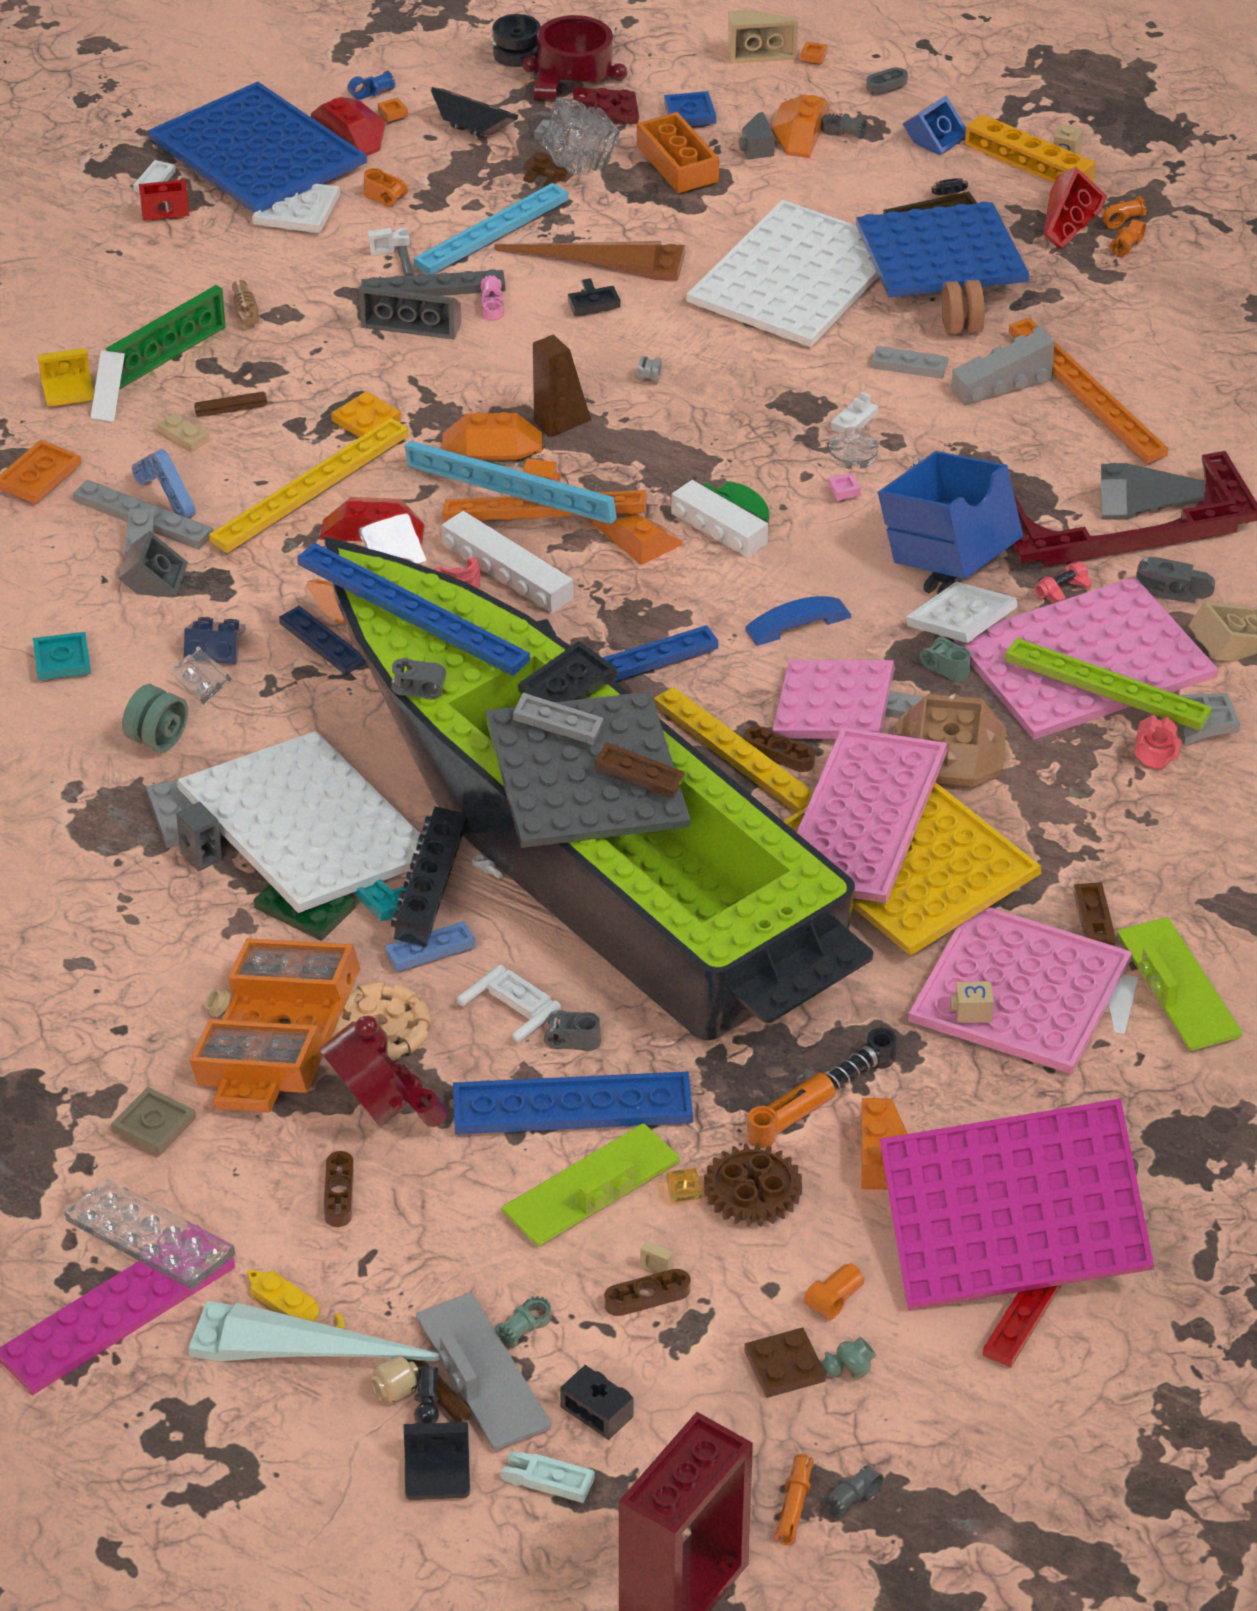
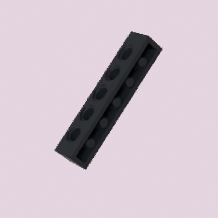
[391,806,466,947]

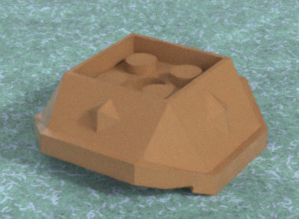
[897,693,1006,787]

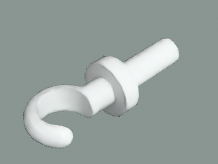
[472,854,503,879]

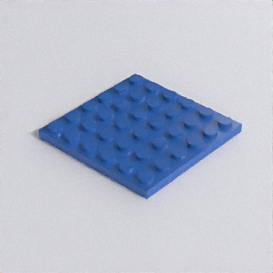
[856,201,1029,297]

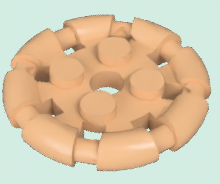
[331,982,431,1061]

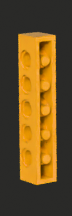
[965,114,1096,183]

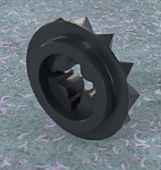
[931,178,968,195]

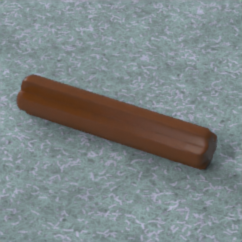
[194,391,267,417]
[406,1359,471,1422]

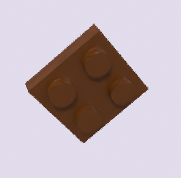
[744,1327,826,1398]

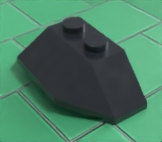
[431,87,519,137]

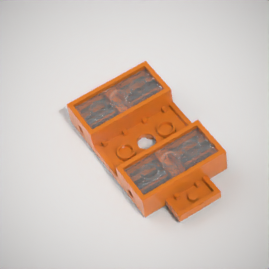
[189,938,361,1112]

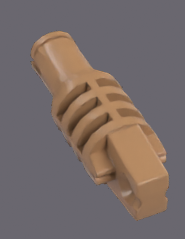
[232,280,259,327]

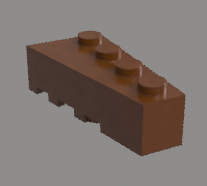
[533,334,591,437]

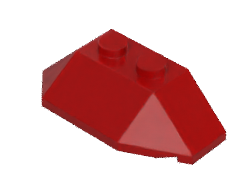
[311,97,386,156]
[320,497,424,544]

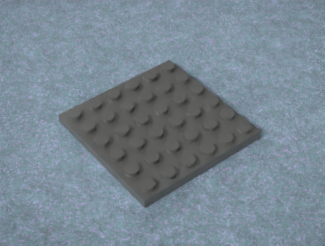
[485,691,690,848]

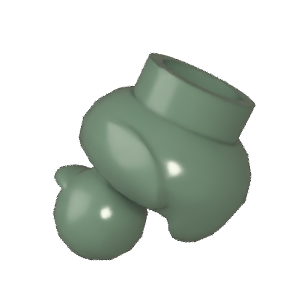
[822,1337,876,1379]

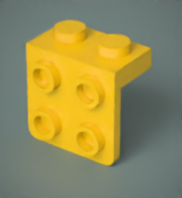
[37,347,95,407]

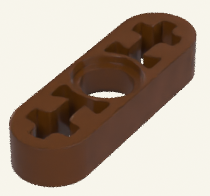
[744,726,815,772]
[324,1151,354,1227]
[604,1269,691,1316]

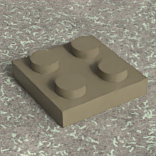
[111,1087,196,1155]

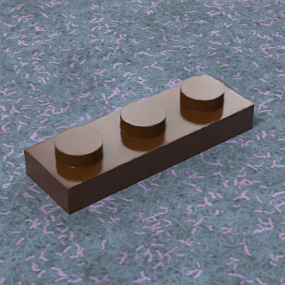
[594,742,685,799]

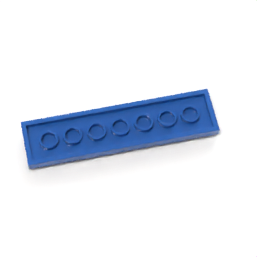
[453,1071,693,1134]

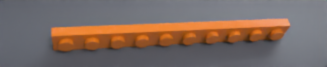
[1009,318,1169,464]

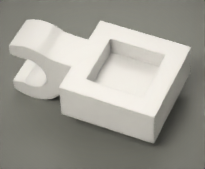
[368,228,410,256]

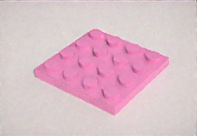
[772,659,895,739]

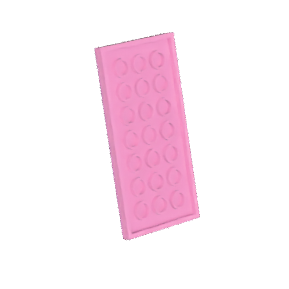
[797,727,948,904]

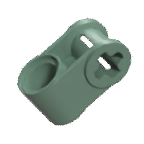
[920,637,970,682]

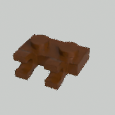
[523,152,577,187]

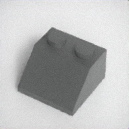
[118,531,188,598]

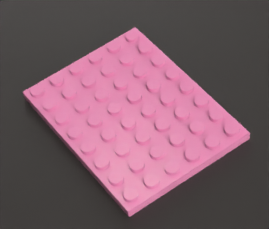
[954,577,1218,740]

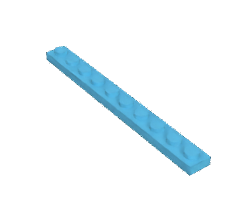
[404,441,617,524]

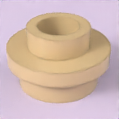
[205,989,231,1017]

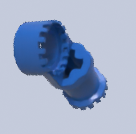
[347,70,396,100]

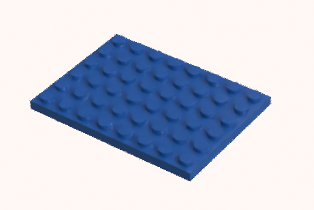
[147,81,367,213]

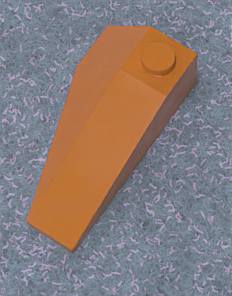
[585,513,682,565]

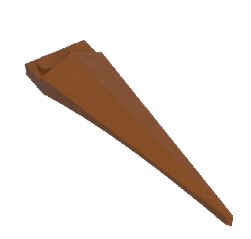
[494,241,685,280]

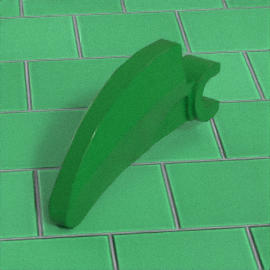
[702,481,769,522]

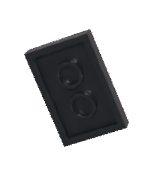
[518,641,617,702]

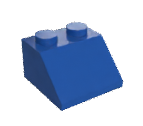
[902,95,966,155]

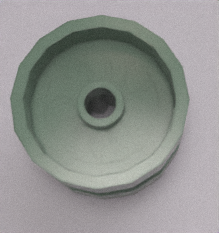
[122,684,188,753]

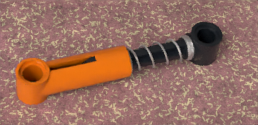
[747,1028,897,1148]

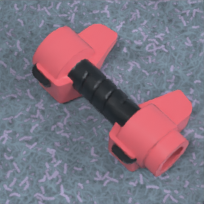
[1034,561,1092,604]

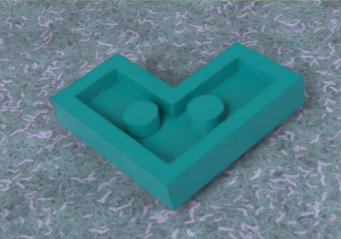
[354,879,407,921]

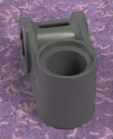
[391,658,446,699]
[544,1010,601,1051]

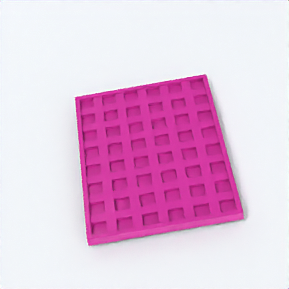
[880,1098,1154,1310]

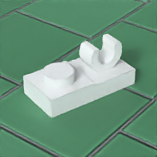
[831,392,878,438]

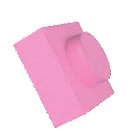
[828,473,861,501]

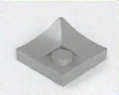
[1180,693,1240,745]

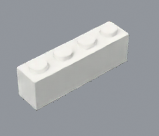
[671,480,768,558]

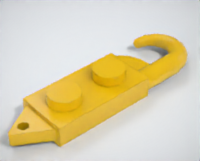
[247,1270,345,1329]

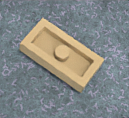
[157,413,210,453]

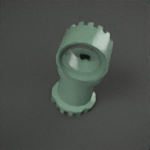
[495,1296,551,1347]

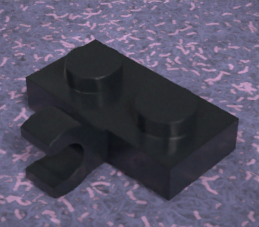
[568,278,621,316]

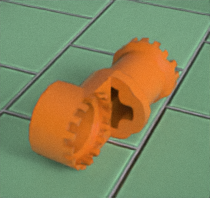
[1101,196,1147,229]
[1110,219,1146,257]

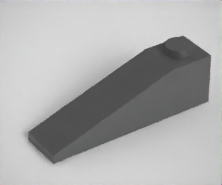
[1101,463,1204,519]

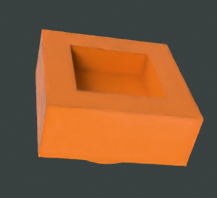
[800,41,827,64]
[377,98,408,122]

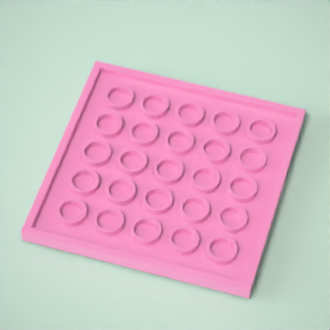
[908,907,1132,1074]

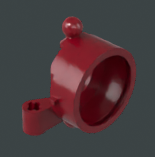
[522,15,628,102]
[318,1015,448,1127]

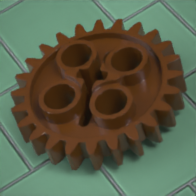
[704,1143,802,1227]

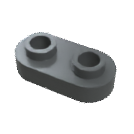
[866,67,908,95]

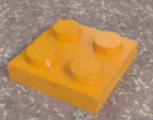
[331,391,401,438]

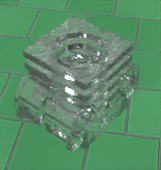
[539,98,620,175]

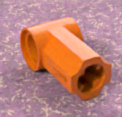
[803,1263,865,1320]

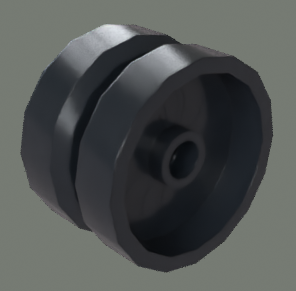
[492,14,541,67]

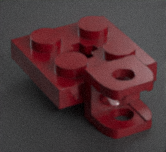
[570,88,639,124]

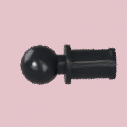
[414,1366,440,1423]

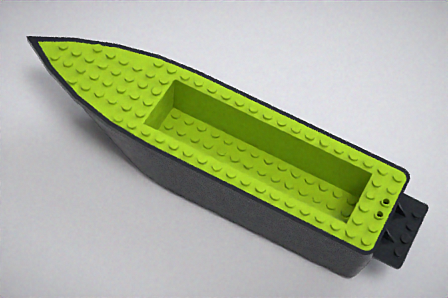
[324,536,874,1040]

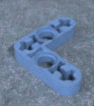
[132,449,196,518]

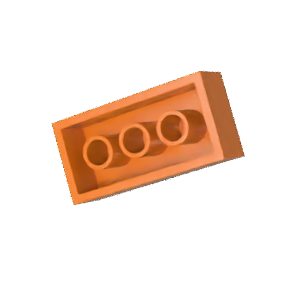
[637,112,719,193]

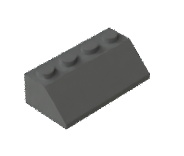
[359,286,461,340]

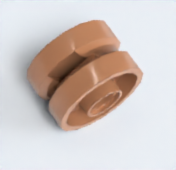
[941,280,985,335]

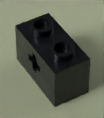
[560,1365,634,1440]

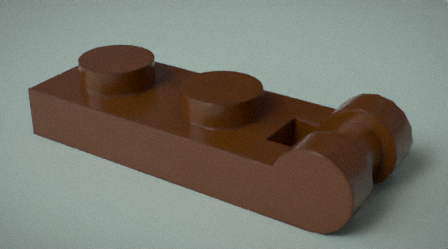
[1073,882,1115,946]

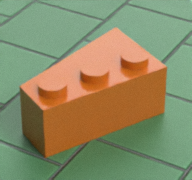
[860,1098,908,1190]

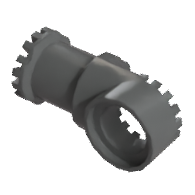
[821,113,868,139]
[820,1465,884,1519]

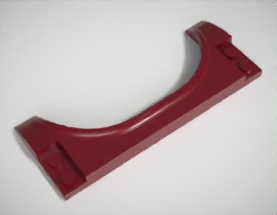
[1011,451,1257,567]

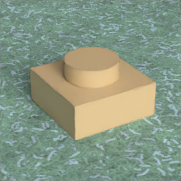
[640,1240,674,1274]

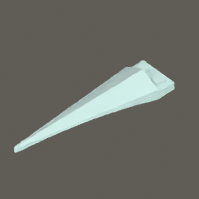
[188,1301,439,1362]

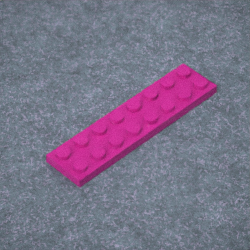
[0,1224,235,1396]

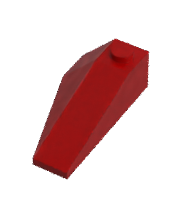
[1043,167,1107,249]

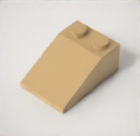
[727,10,798,64]
[1189,602,1257,661]

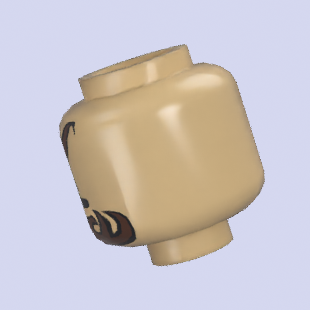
[371,1356,418,1403]

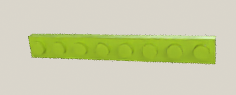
[1005,638,1212,731]

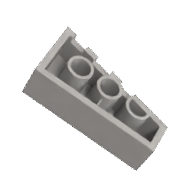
[951,325,1055,405]

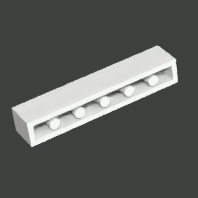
[441,511,573,614]

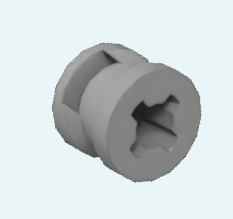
[638,356,662,383]

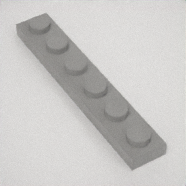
[73,479,213,549]

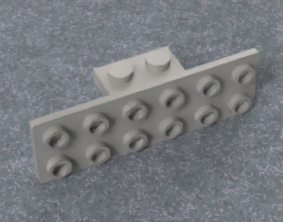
[416,1292,551,1451]

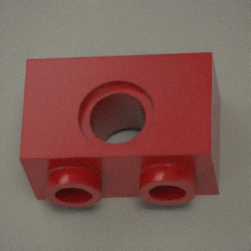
[139,179,189,221]

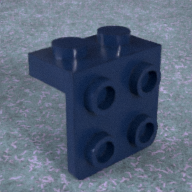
[183,617,246,664]

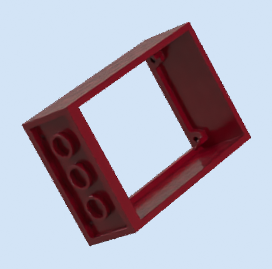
[618,1412,753,1611]

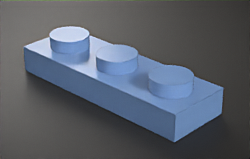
[385,921,476,972]

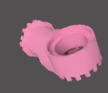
[480,275,504,320]

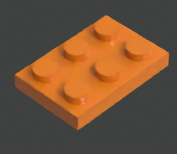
[0,439,81,504]

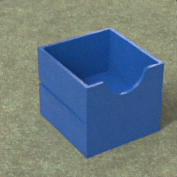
[877,451,1023,579]

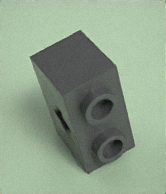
[176,801,222,872]

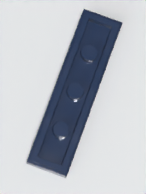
[279,605,366,675]

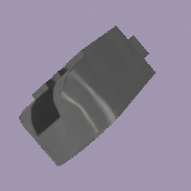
[1136,557,1215,603]

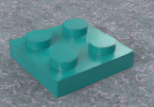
[33,632,91,680]

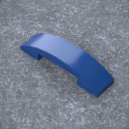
[745,596,851,646]

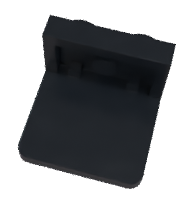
[403,1421,470,1500]

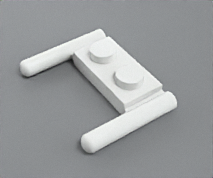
[456,964,561,1043]

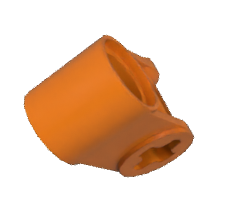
[364,168,408,207]

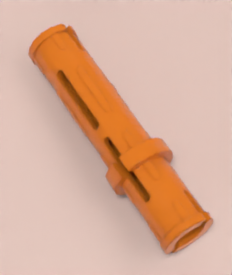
[775,1453,814,1545]

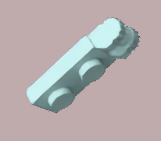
[500,1450,595,1503]

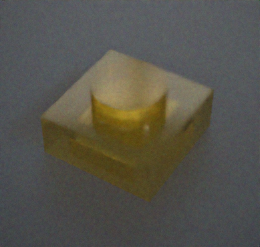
[666,1168,702,1202]

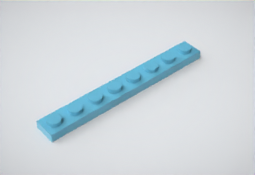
[414,183,568,275]

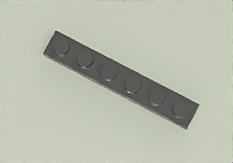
[361,269,506,296]

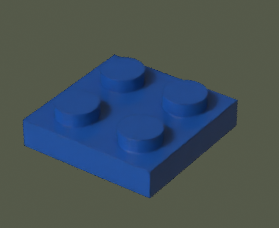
[664,91,716,126]

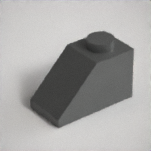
[739,112,775,160]

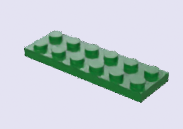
[106,285,226,390]

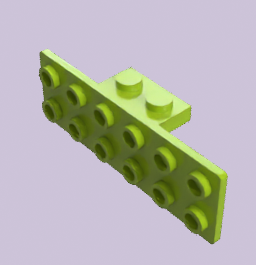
[1117,917,1242,1051]
[502,1123,680,1247]

